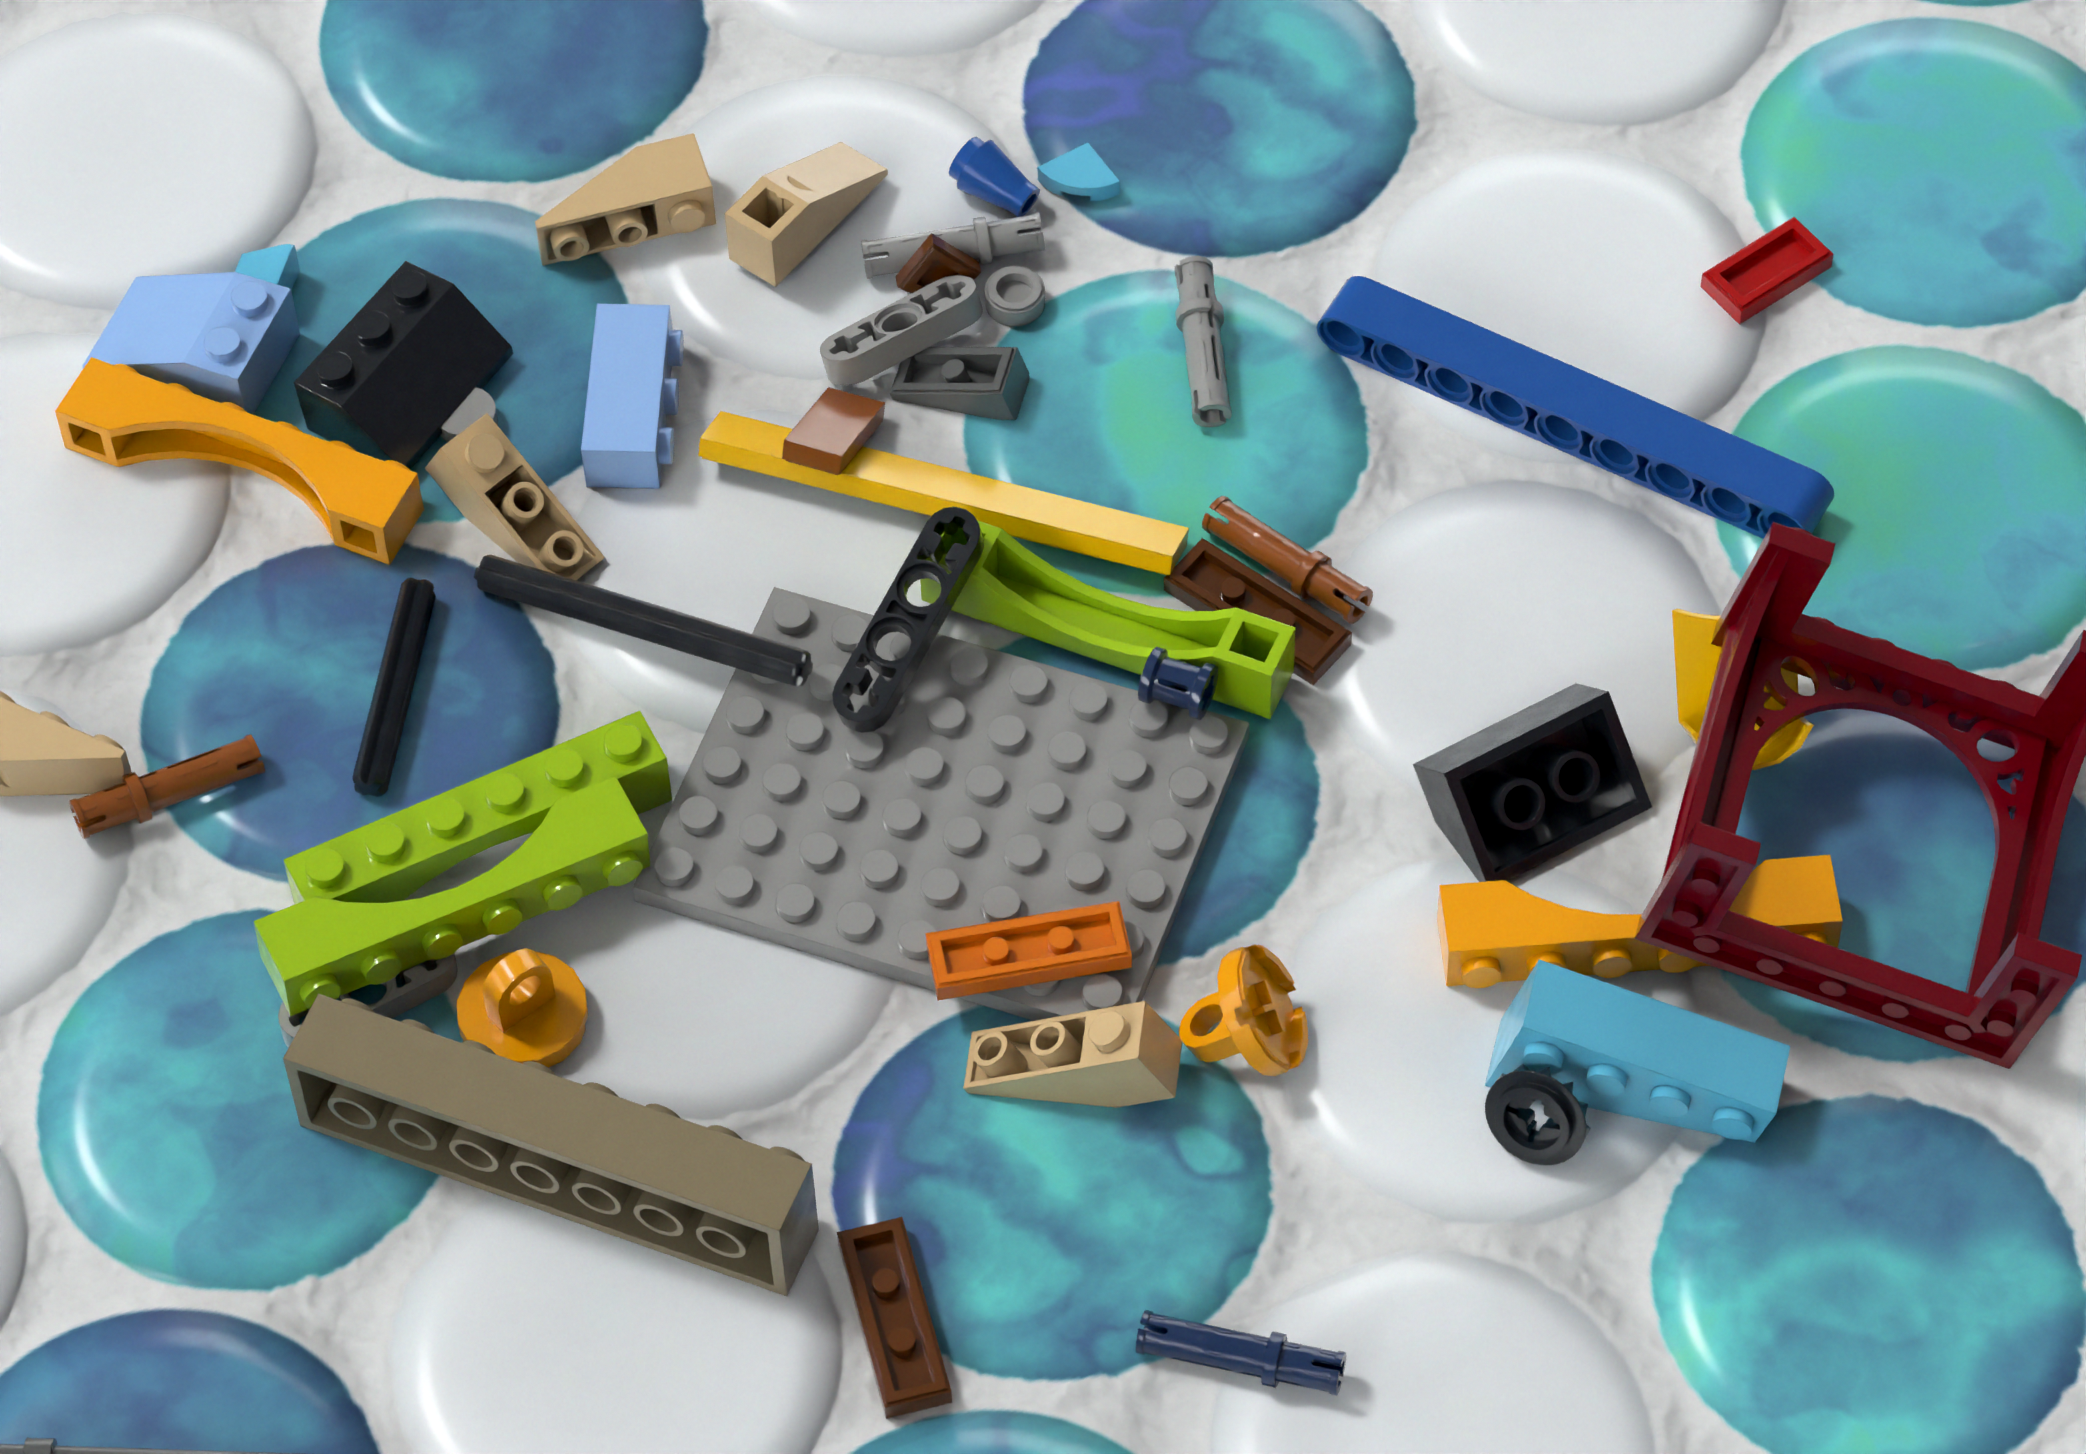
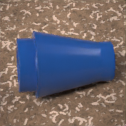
[949,137,1040,217]

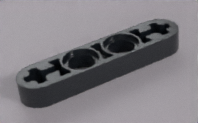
[832,507,984,733]

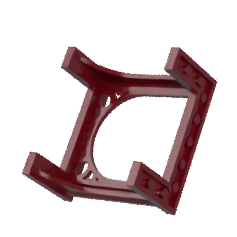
[1635,522,2086,1069]

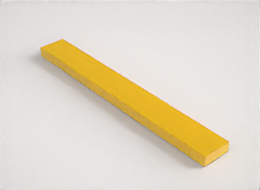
[698,411,1189,575]

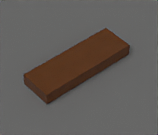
[1164,538,1352,686]
[837,1217,952,1419]

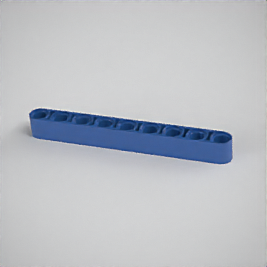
[1316,276,1835,539]

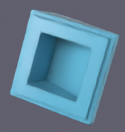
[235,244,300,291]

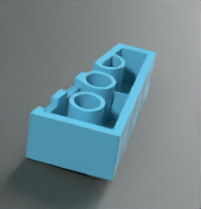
[1485,960,1791,1143]

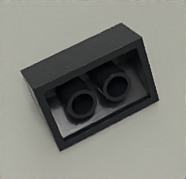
[293,261,513,469]
[1413,683,1652,882]

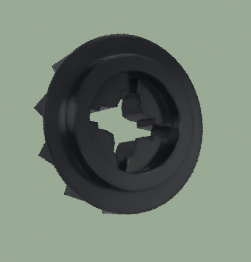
[1485,1064,1591,1165]

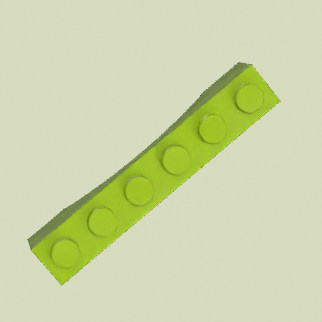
[920,520,1296,719]
[283,711,672,904]
[254,776,650,1016]

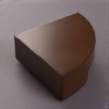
[895,233,981,293]

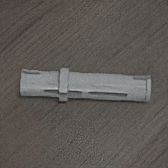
[861,212,1045,279]
[1175,256,1232,427]

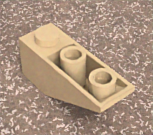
[535,133,716,266]
[724,142,888,287]
[425,413,605,580]
[0,691,131,796]
[963,1001,1182,1108]

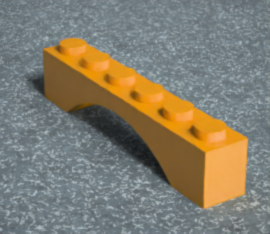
[55,357,424,565]
[1437,855,1843,988]

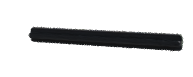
[474,554,813,687]

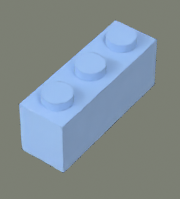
[581,303,684,489]

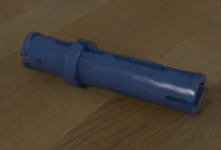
[1136,1310,1346,1396]

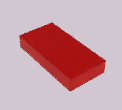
[1700,217,1834,325]

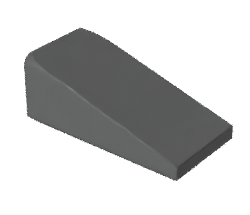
[890,347,1030,420]

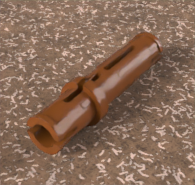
[1202,496,1373,624]
[69,734,265,839]

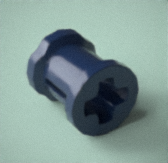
[1138,647,1218,720]

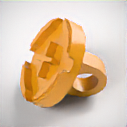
[1179,944,1308,1076]
[457,948,588,1068]

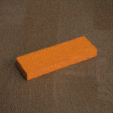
[925,901,1132,1001]

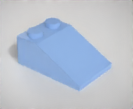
[82,272,300,414]

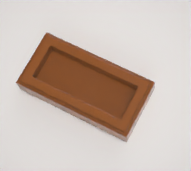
[782,387,885,475]

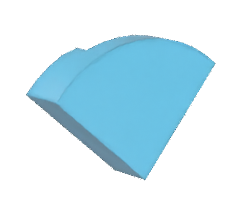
[1037,142,1120,201]

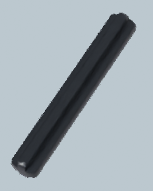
[352,577,436,797]

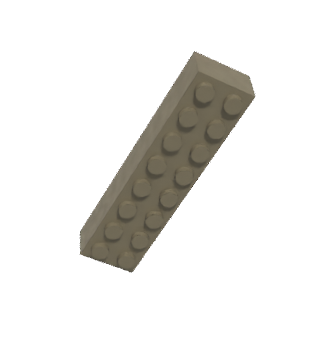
[283,994,819,1296]

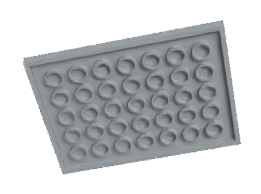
[633,587,1250,1021]

